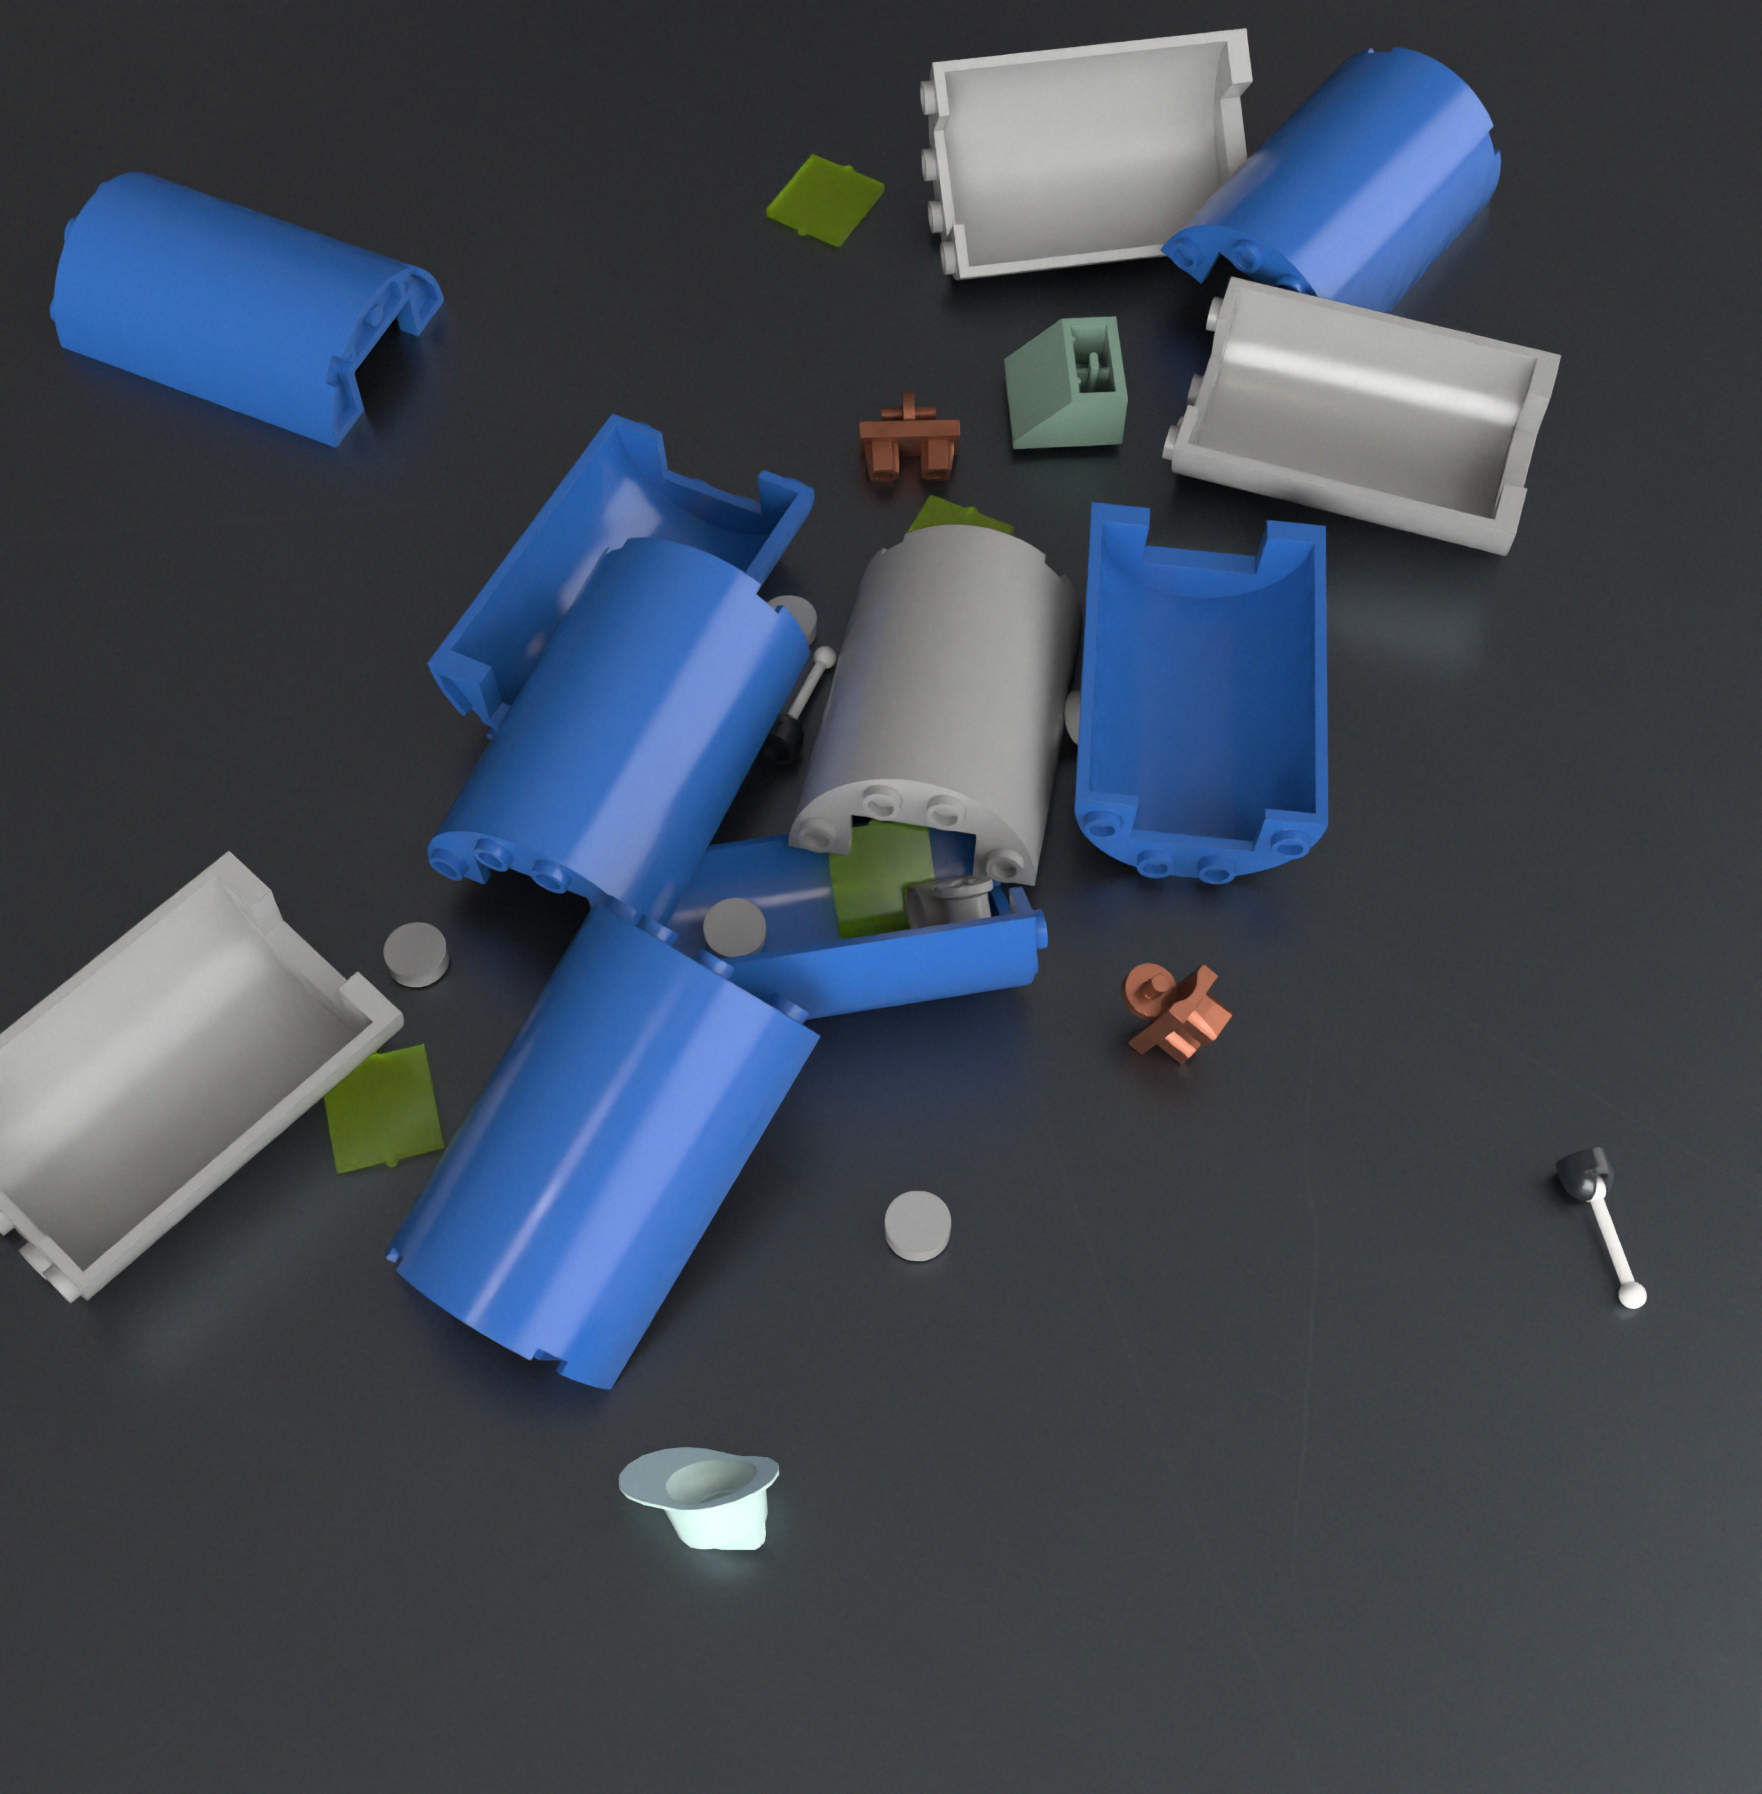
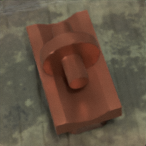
[859,390,960,482]
[1121,963,1234,1064]

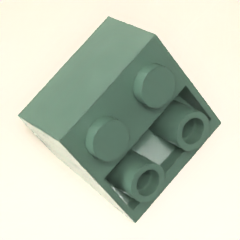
[1004,316,1128,449]

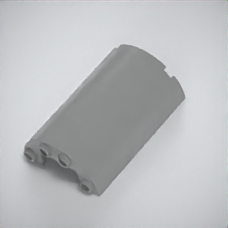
[920,28,1253,280]
[1162,277,1561,556]
[788,525,1083,886]
[0,851,404,1304]

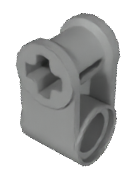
[905,873,994,929]

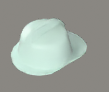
[619,1447,779,1550]

